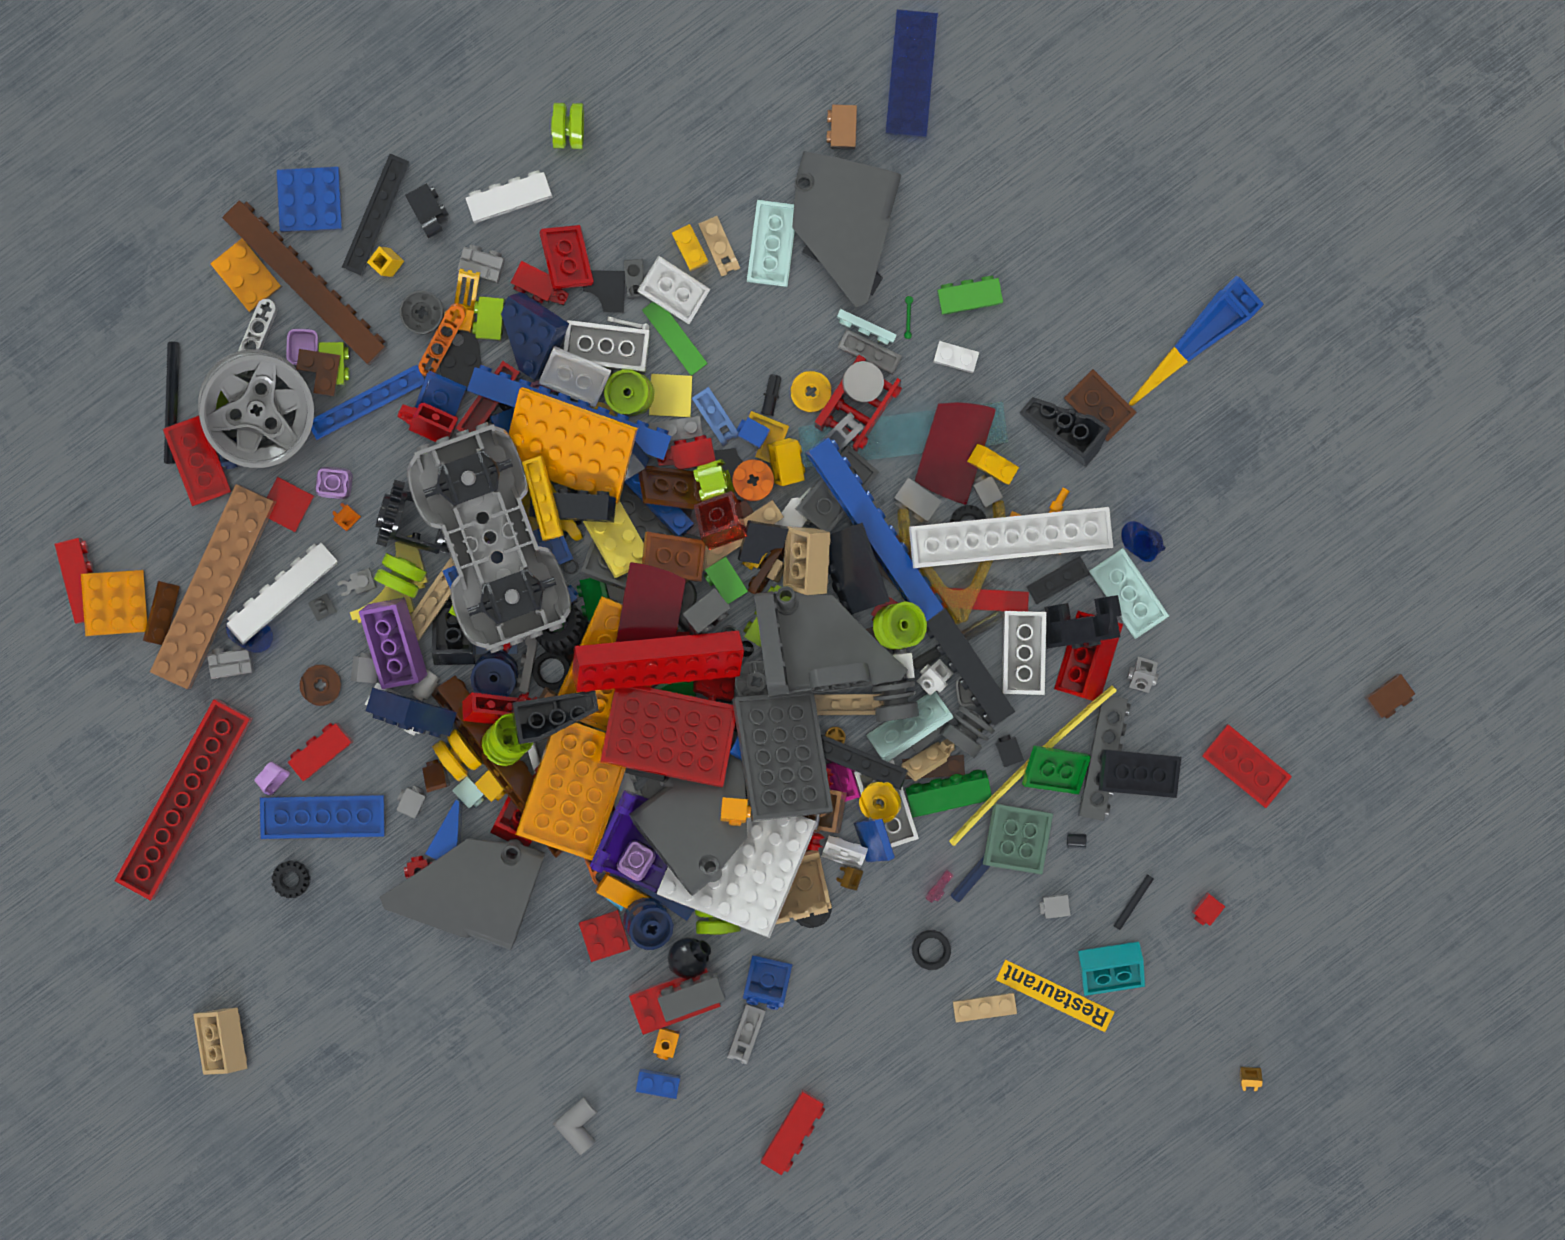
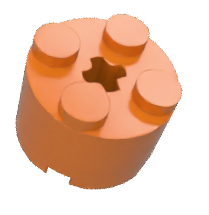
[732,459,774,502]

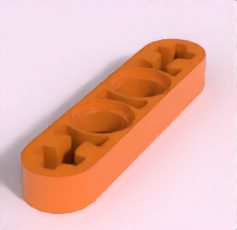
[418,303,466,376]

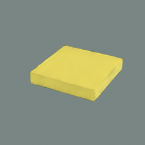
[649,374,693,417]

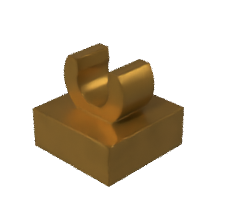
[836,866,863,891]
[1240,1067,1263,1091]

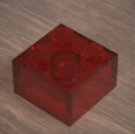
[694,491,748,550]

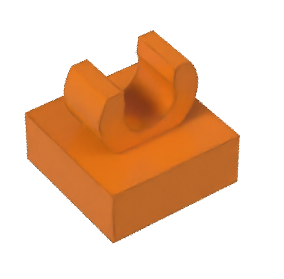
[332,503,361,531]

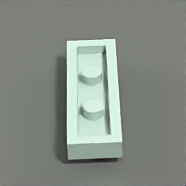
[837,309,897,345]

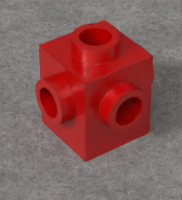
[404,855,432,879]

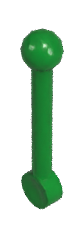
[904,296,913,339]

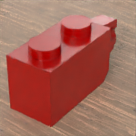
[510,261,569,306]
[397,403,458,442]
[657,435,716,470]

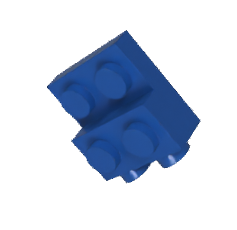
[742,955,793,1010]

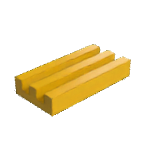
[454,268,480,311]

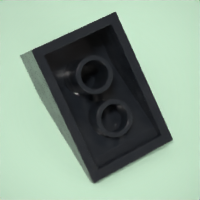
[432,599,475,665]

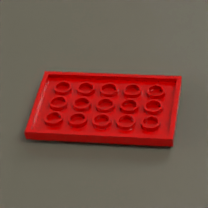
[600,686,736,788]

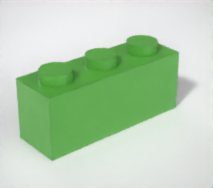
[937,275,1003,315]

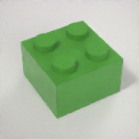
[704,557,748,605]

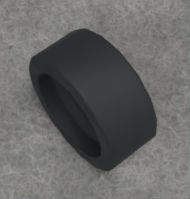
[532,652,571,690]
[912,930,951,970]

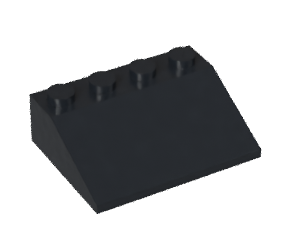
[828,523,890,615]

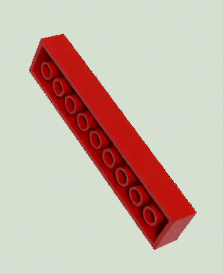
[114,699,253,901]

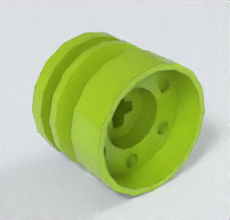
[482,713,534,766]

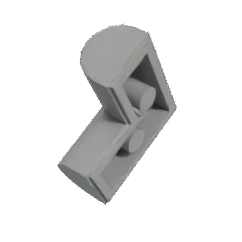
[553,1097,597,1155]

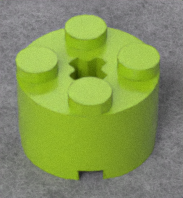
[693,459,735,506]

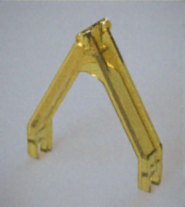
[897,501,1006,624]

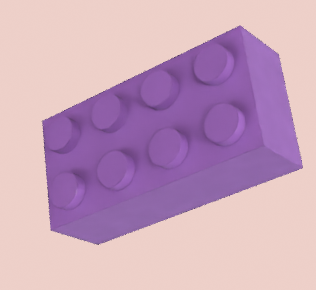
[359,597,428,689]

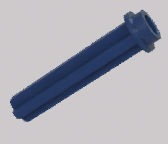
[950,856,990,903]

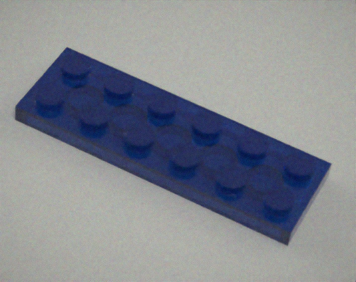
[885,9,938,137]

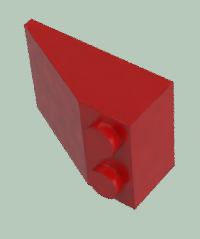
[490,796,532,847]

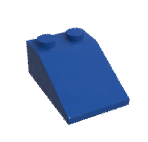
[425,798,463,860]

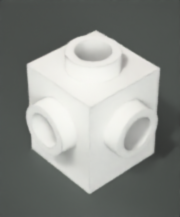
[917,659,954,696]

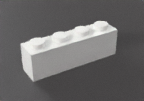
[466,170,553,223]

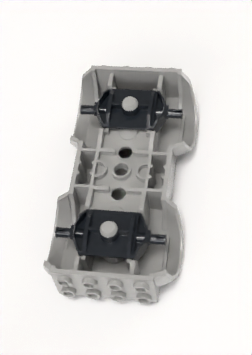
[407,422,571,653]

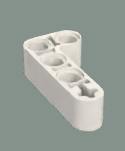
[238,299,278,384]

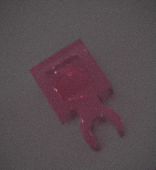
[925,870,953,903]

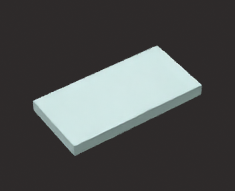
[747,200,795,287]
[1089,548,1169,639]
[866,691,954,762]

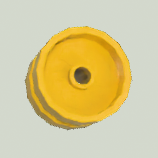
[432,729,483,782]

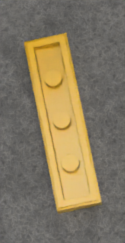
[522,456,564,541]

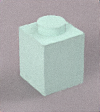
[452,775,485,808]

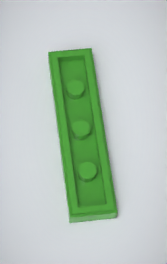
[642,302,708,376]

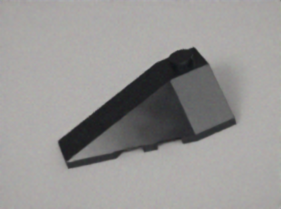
[1020,397,1110,467]
[511,690,599,744]

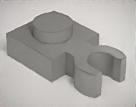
[337,568,377,596]

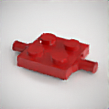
[693,677,735,702]

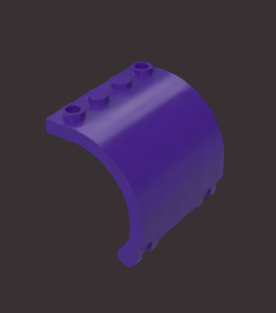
[590,790,668,893]

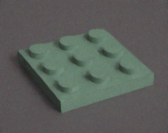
[983,803,1053,874]

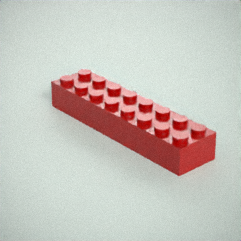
[572,631,744,692]

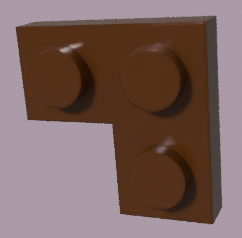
[296,349,341,397]

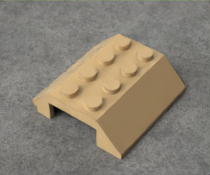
[775,849,832,925]

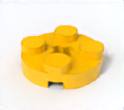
[791,371,831,413]
[859,782,901,823]

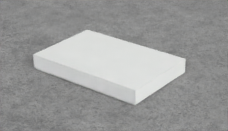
[637,256,710,324]
[538,346,611,408]

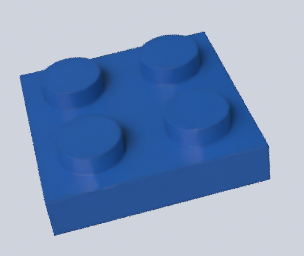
[415,371,467,417]

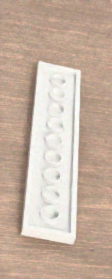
[909,507,1113,568]

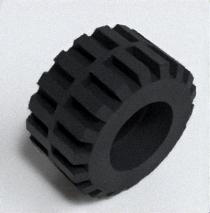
[536,602,588,657]

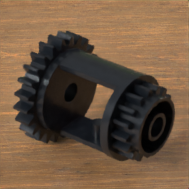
[375,480,449,554]

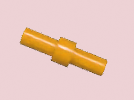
[1049,487,1070,513]

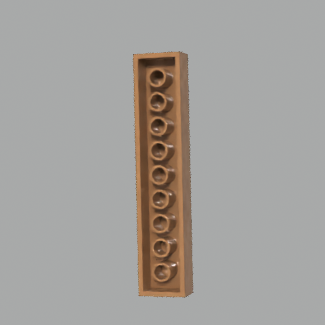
[150,484,276,689]

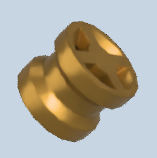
[825,727,846,743]

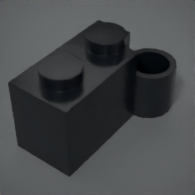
[405,183,449,239]

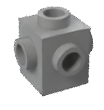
[1127,657,1159,693]

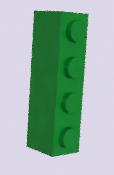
[905,770,992,818]

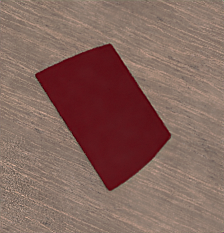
[915,402,996,505]
[616,562,686,642]

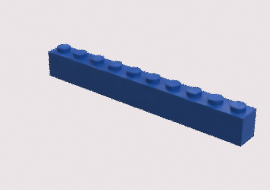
[467,365,672,460]
[805,438,944,621]

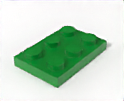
[1022,746,1091,795]

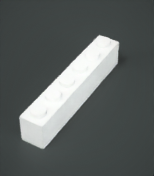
[227,543,337,644]

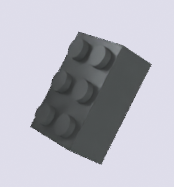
[678,588,731,635]
[657,971,726,1022]

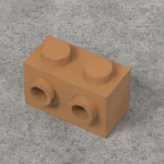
[827,105,857,149]

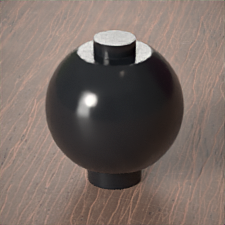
[668,938,711,979]

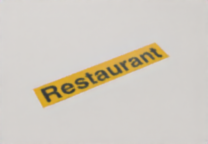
[996,960,1115,1032]

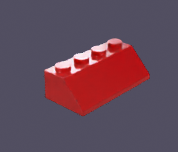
[1054,611,1123,701]

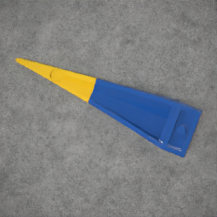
[1129,275,1264,406]

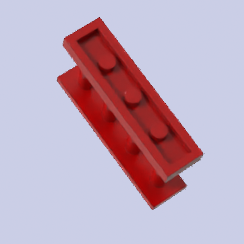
[815,355,902,452]

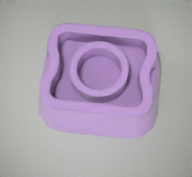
[286,329,318,365]
[315,467,353,499]
[254,762,290,796]
[616,840,656,881]

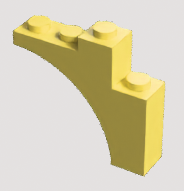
[350,535,429,623]

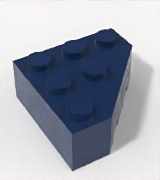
[501,292,570,380]
[365,687,457,738]

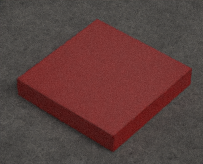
[267,477,314,532]

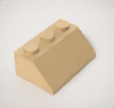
[783,526,831,595]
[193,1007,248,1075]

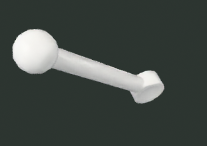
[607,317,650,330]

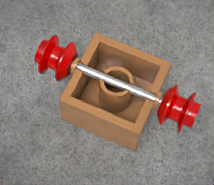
[807,768,847,851]

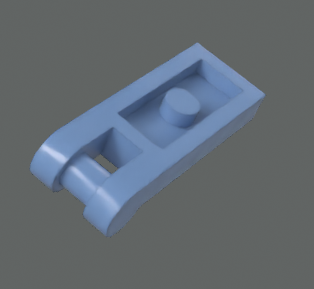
[692,387,739,446]

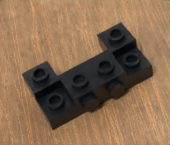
[1044,595,1122,649]

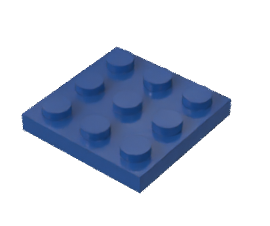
[277,167,342,232]

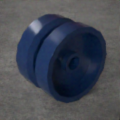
[470,651,519,697]
[623,898,674,950]

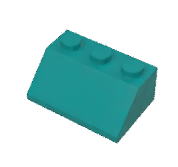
[1078,942,1145,996]

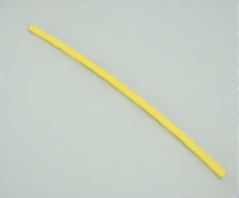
[949,685,1117,846]

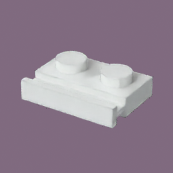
[821,835,868,870]

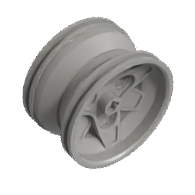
[198,349,314,468]

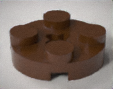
[300,665,342,706]

